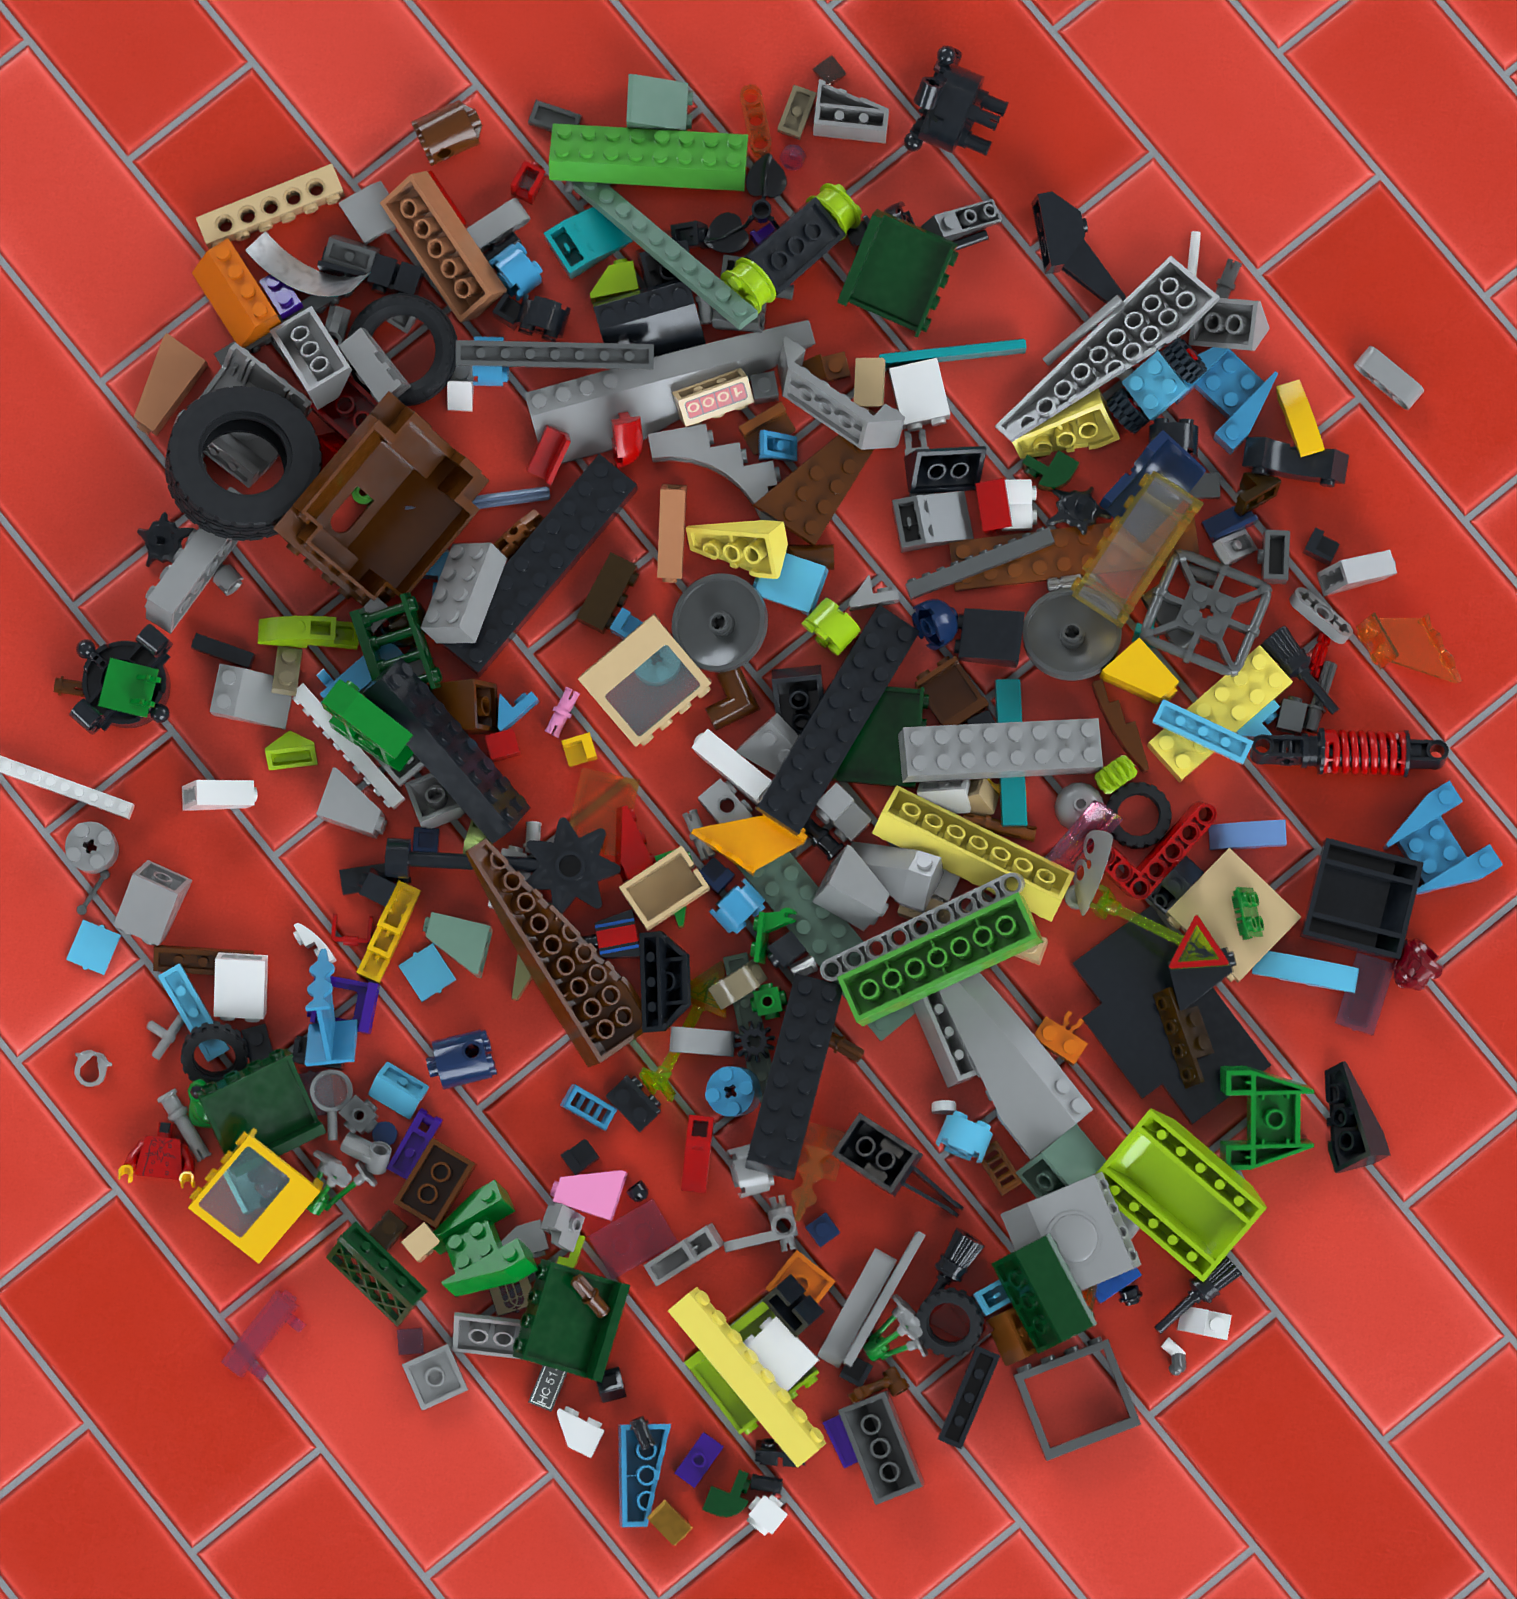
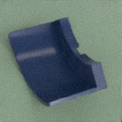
[1099,430,1206,543]

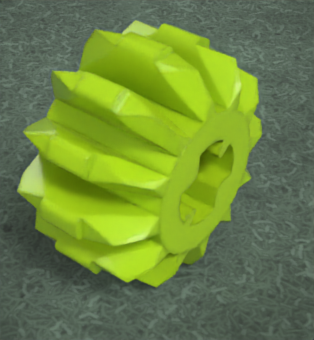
[1094,755,1138,794]

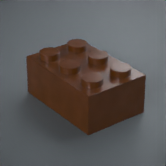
[393,1138,477,1228]

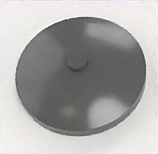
[672,573,768,672]
[1023,587,1122,681]

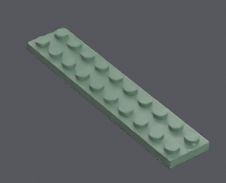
[735,852,915,1041]

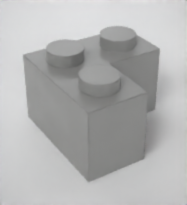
[815,782,872,843]

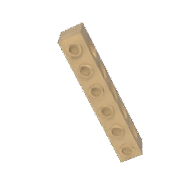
[196,164,345,249]

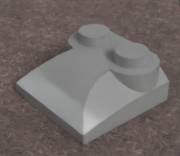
[404,773,465,829]

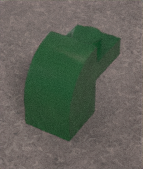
[1021,450,1080,491]
[702,1469,751,1517]

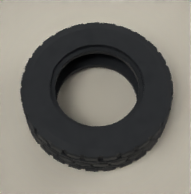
[165,386,322,541]

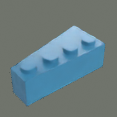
[618,1424,671,1527]

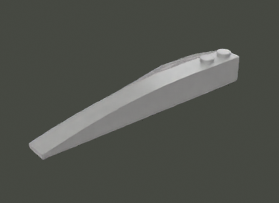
[995,255,1220,442]

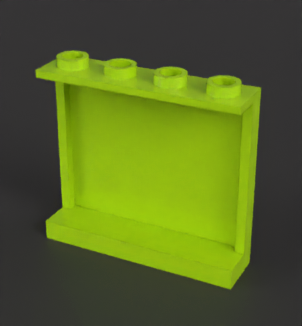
[684,1301,819,1435]

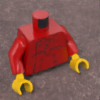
[118,1122,196,1188]

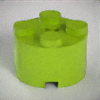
[801,598,861,656]

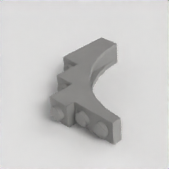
[648,424,781,521]

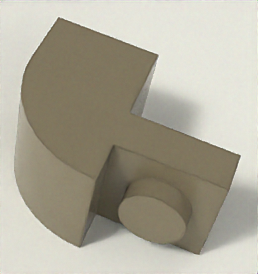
[708,959,768,1010]

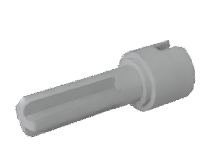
[185,541,244,596]

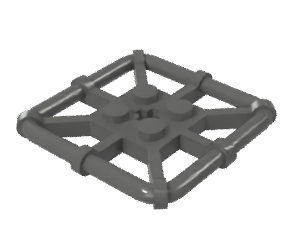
[1139,548,1273,677]

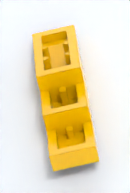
[356,880,421,984]

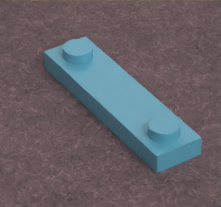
[1152,699,1254,765]
[158,963,230,1062]

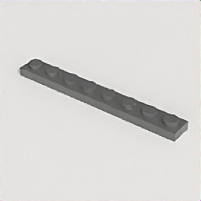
[455,340,654,370]

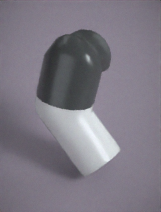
[1161,1337,1186,1376]

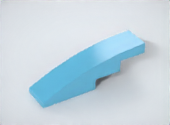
[1252,951,1359,993]

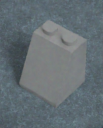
[316,767,387,839]
[812,845,890,931]
[113,860,192,946]

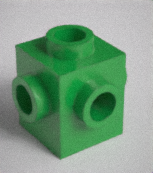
[750,983,788,1020]

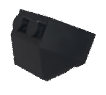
[639,931,691,1033]

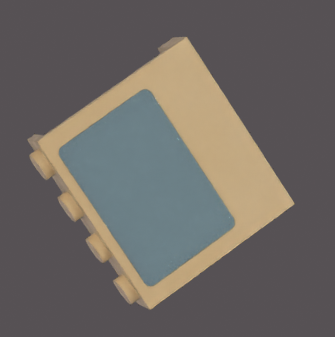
[578,613,712,747]

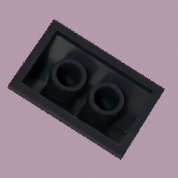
[904,446,987,494]

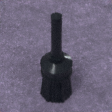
[1260,626,1339,715]
[915,1228,985,1317]
[1154,1256,1242,1334]

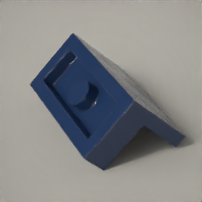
[1201,505,1259,545]

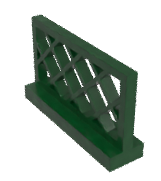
[326,1222,428,1327]

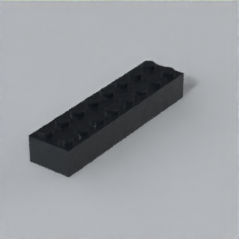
[362,657,531,844]
[745,973,843,1180]

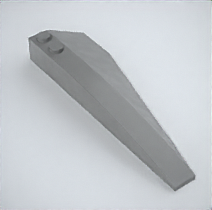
[917,923,1093,1160]

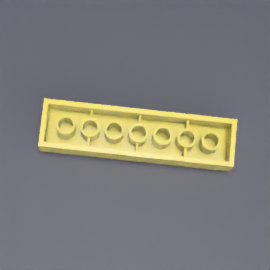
[872,785,1075,922]

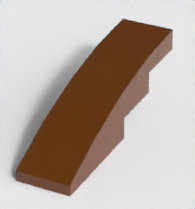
[1091,679,1149,773]

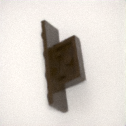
[1153,987,1214,1089]

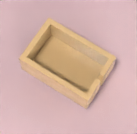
[619,846,710,931]

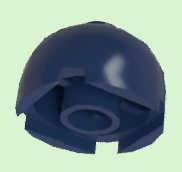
[912,599,958,650]

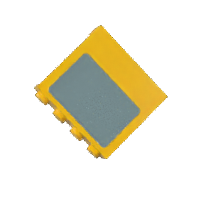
[188,1127,324,1263]

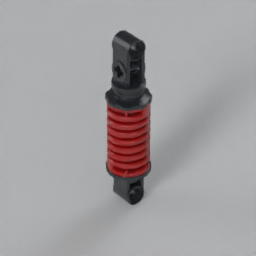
[1249,728,1449,777]

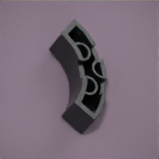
[1242,437,1349,487]

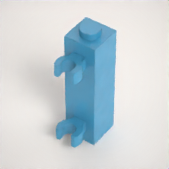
[316,643,404,704]

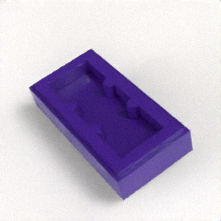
[674,1432,724,1488]

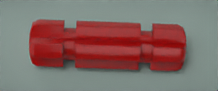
[1309,632,1332,680]

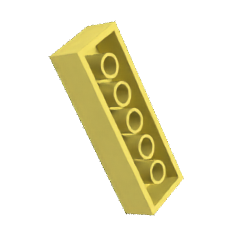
[1147,645,1293,783]

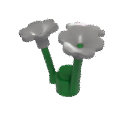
[307,1150,378,1215]
[863,1294,928,1362]

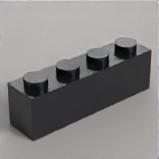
[937,1346,1000,1449]

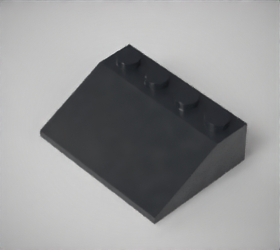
[593,279,706,357]

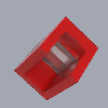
[511,160,546,205]

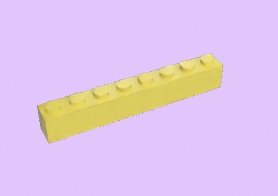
[668,1287,826,1468]

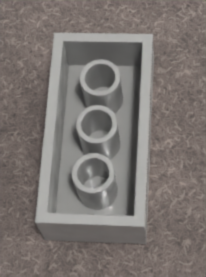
[421,543,507,643]

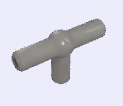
[146,1014,185,1060]

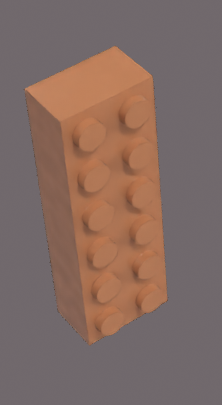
[380,171,508,323]

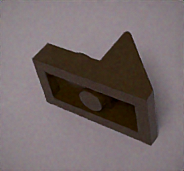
[1234,472,1281,517]

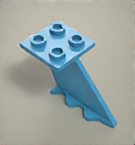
[305,949,358,1066]

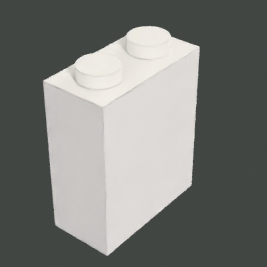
[889,358,950,432]
[214,952,268,1022]
[743,1316,820,1392]

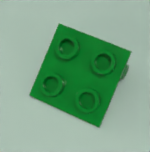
[1231,887,1264,940]

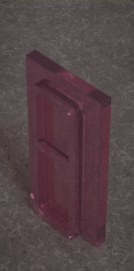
[1046,800,1123,872]

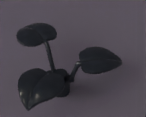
[704,153,787,253]

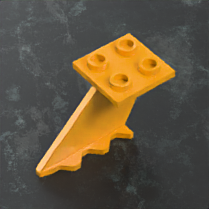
[691,814,808,876]

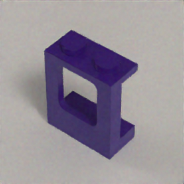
[307,976,380,1034]

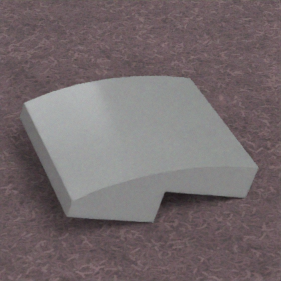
[338,181,396,245]

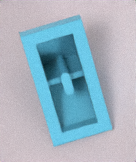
[972,1280,1011,1316]

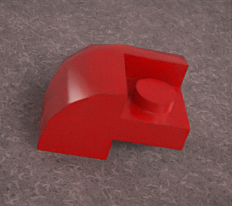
[611,412,643,468]

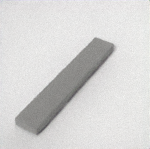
[843,1231,926,1368]

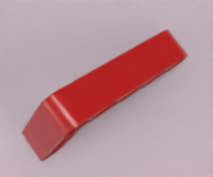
[1088,802,1217,900]

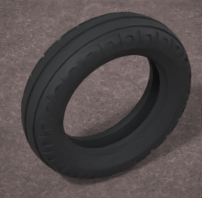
[348,293,457,407]

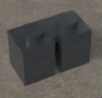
[367,253,425,295]
[762,1274,825,1338]

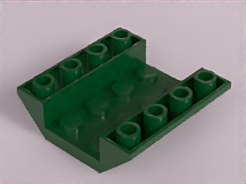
[991,1233,1097,1354]

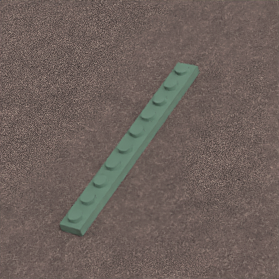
[573,182,758,330]

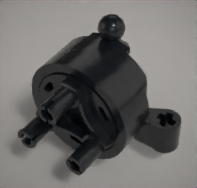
[904,46,1009,156]

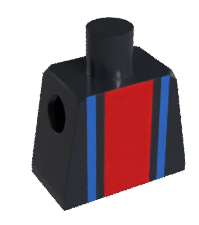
[582,910,640,959]

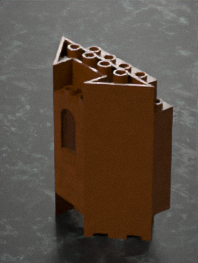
[273,391,489,607]

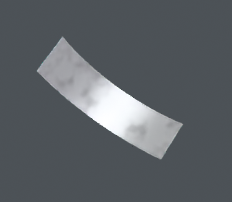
[245,231,371,297]

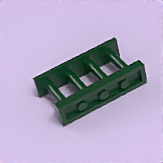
[349,592,442,690]

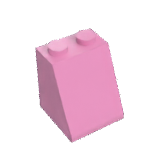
[550,1170,628,1221]

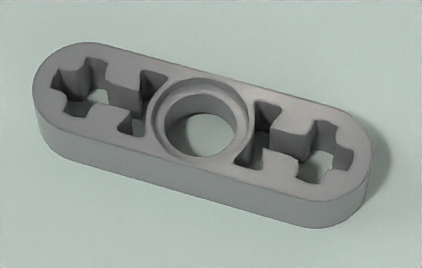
[1289,587,1353,644]

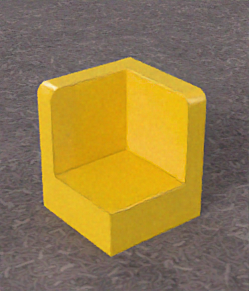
[561,732,598,767]

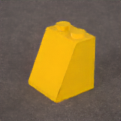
[1099,637,1179,705]

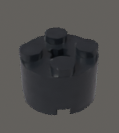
[515,294,571,342]
[1148,418,1198,459]

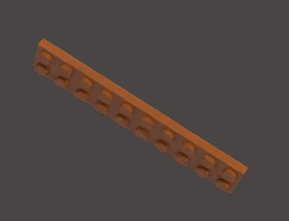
[949,513,1199,592]

